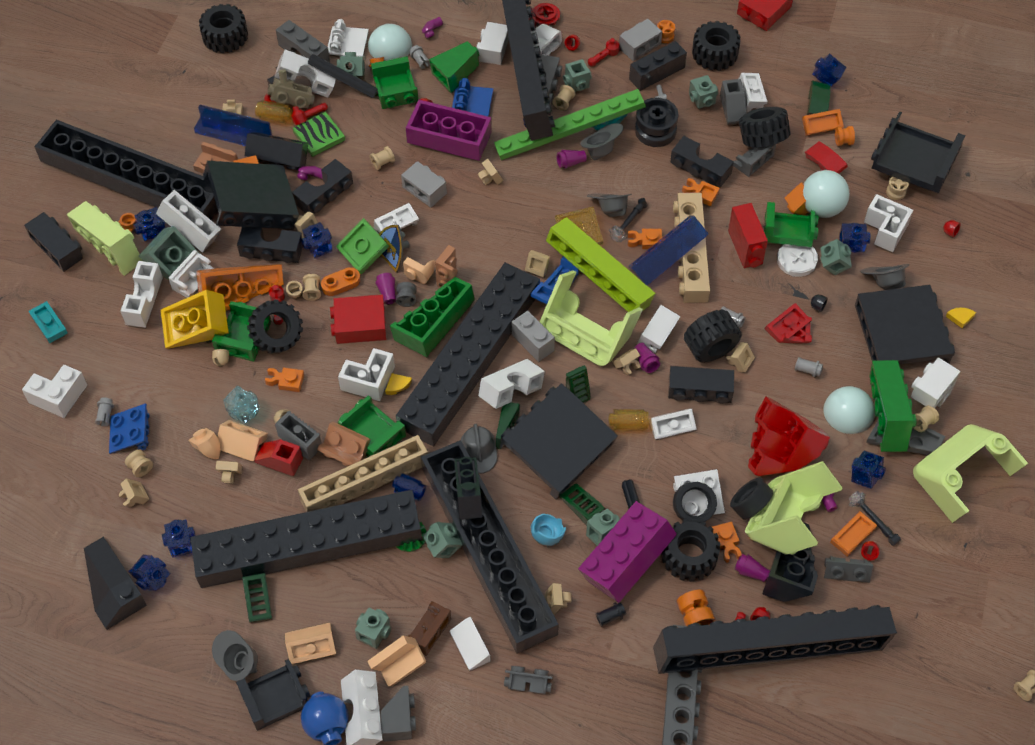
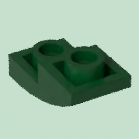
[807,80,830,115]

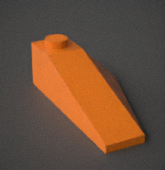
[196,264,284,311]

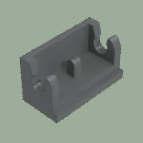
[733,145,776,177]

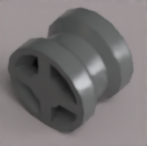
[396,282,417,307]

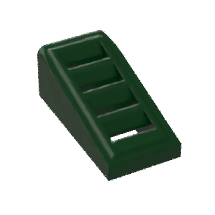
[566,365,591,403]
[496,402,520,449]
[560,483,606,526]
[242,573,272,623]

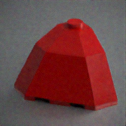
[748,396,830,476]

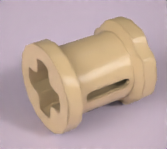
[552,85,575,110]
[370,146,395,170]
[303,274,321,301]
[913,405,939,432]
[1014,670,1035,701]

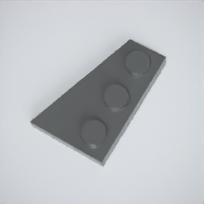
[866,422,946,455]

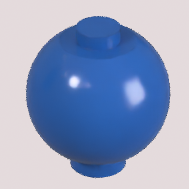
[301,692,349,745]

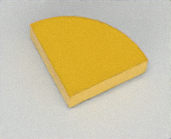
[946,308,976,328]
[385,373,412,395]

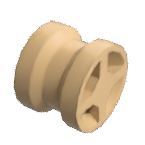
[886,177,909,200]
[125,450,153,477]

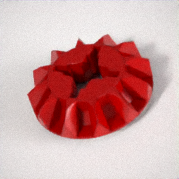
[531,3,560,26]

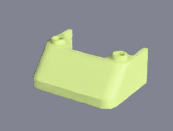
[540,270,643,366]
[913,424,1028,523]
[745,461,842,554]

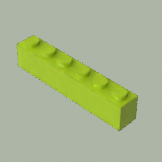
[546,217,656,312]

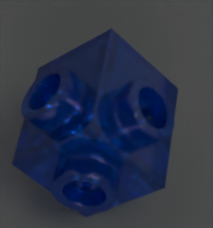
[812,53,847,87]
[133,207,166,241]
[301,222,333,259]
[839,223,871,253]
[851,451,886,489]
[162,519,196,558]
[128,554,171,591]

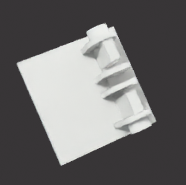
[328,19,369,56]
[673,469,725,516]

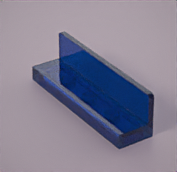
[194,105,272,146]
[628,215,708,285]

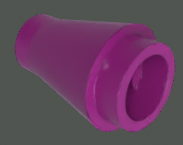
[556,150,587,169]
[375,273,396,305]
[634,343,660,373]
[734,554,770,582]

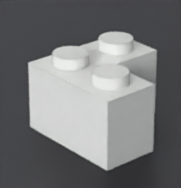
[864,194,913,252]
[338,348,395,401]
[911,357,960,408]
[22,365,87,418]

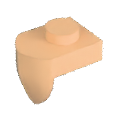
[403,257,435,284]
[189,428,221,459]

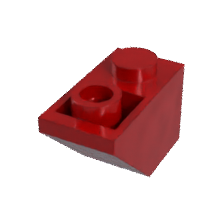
[254,439,303,477]

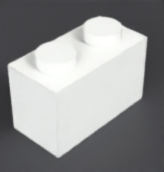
[477,22,509,65]

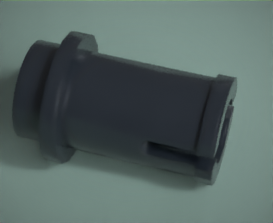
[595,602,626,627]

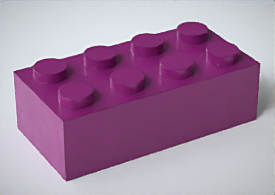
[406,100,492,161]
[578,501,677,603]

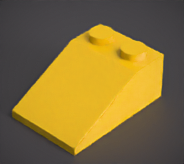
[161,290,229,349]

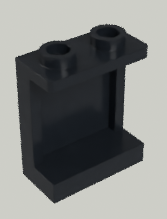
[236,659,311,731]

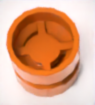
[676,589,716,626]

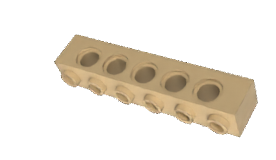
[673,193,710,303]
[298,435,428,512]

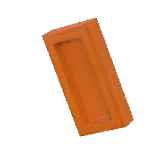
[802,109,844,136]
[830,511,877,557]

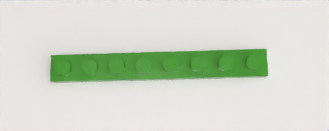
[494,89,645,160]

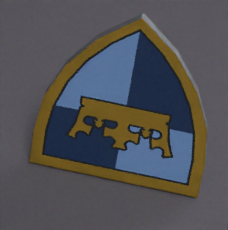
[379,225,410,273]

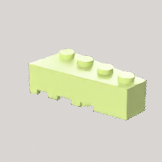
[67,201,142,276]

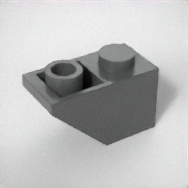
[720,79,746,125]
[381,686,416,742]

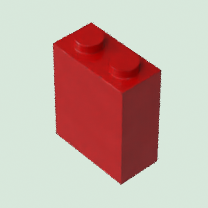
[737,0,793,31]
[728,203,768,269]
[330,294,386,344]

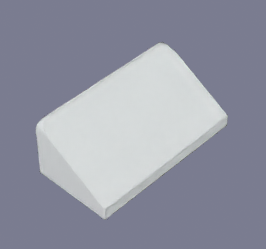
[648,409,697,439]
[450,617,490,671]

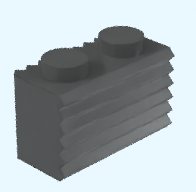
[275,411,322,460]

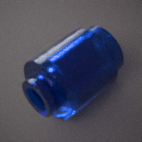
[392,473,426,501]

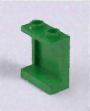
[371,56,419,109]
[764,202,819,247]
[212,301,272,362]
[338,395,406,457]

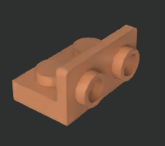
[193,142,238,173]
[435,245,458,288]
[317,422,370,467]

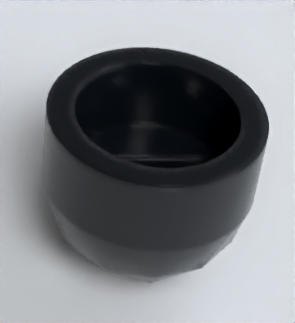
[811,294,828,312]

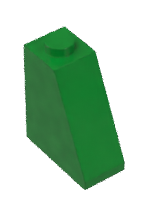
[429,41,480,93]

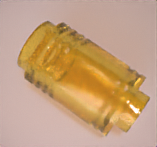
[255,100,292,124]
[609,409,649,431]

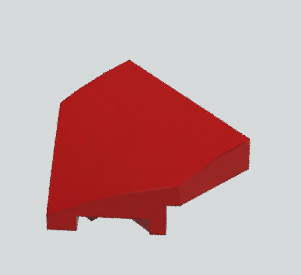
[764,303,812,343]

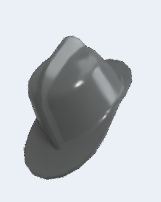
[581,123,623,160]
[587,194,632,217]
[860,264,909,290]
[461,424,497,473]
[212,630,258,681]

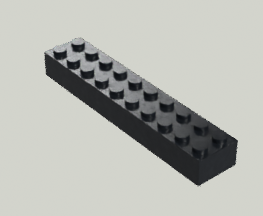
[502,0,555,141]
[34,119,218,220]
[396,262,540,447]
[421,440,559,654]
[190,490,423,588]
[653,605,897,674]

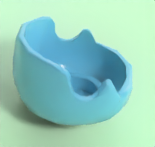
[531,514,566,546]

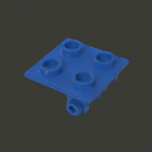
[452,78,494,116]
[109,403,150,454]

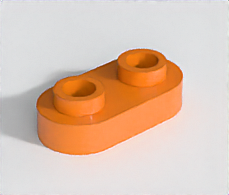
[321,267,361,296]

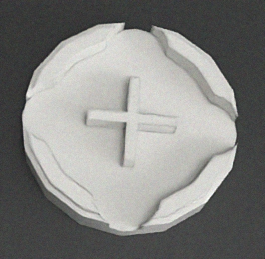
[777,244,818,277]

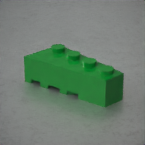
[390,277,475,357]
[869,360,916,452]

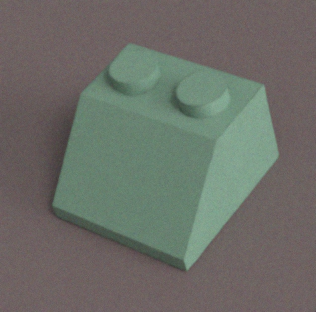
[139,226,200,280]

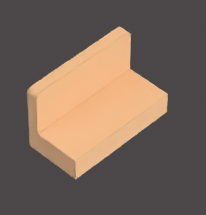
[217,420,268,461]
[285,623,336,664]
[368,635,426,687]

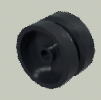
[635,97,679,147]

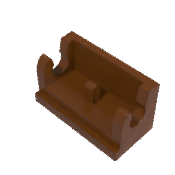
[408,601,451,656]

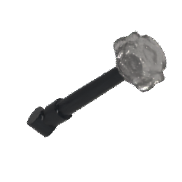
[609,198,648,242]
[848,491,901,546]

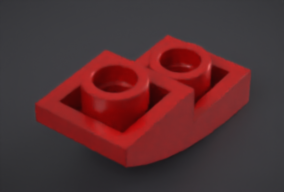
[805,141,848,174]

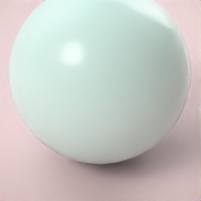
[368,24,412,61]
[803,170,850,218]
[823,386,875,434]

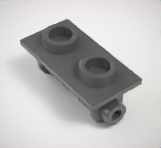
[824,556,873,583]
[504,666,553,694]

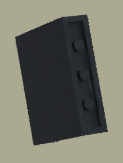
[871,111,966,194]
[203,160,299,229]
[855,285,955,364]
[500,383,618,499]

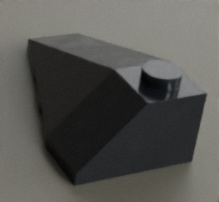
[762,522,818,602]
[84,536,147,630]

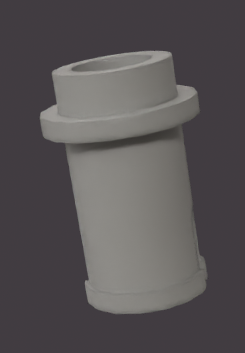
[410,45,430,69]
[721,306,746,328]
[795,357,823,377]
[95,397,114,426]

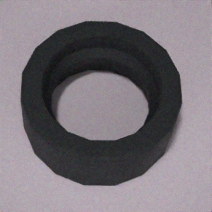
[730,477,773,519]
[673,481,717,523]

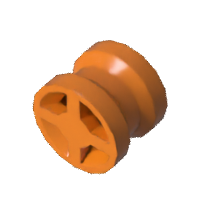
[657,20,675,44]
[835,126,855,146]

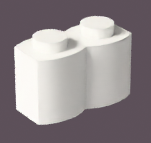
[533,24,562,56]

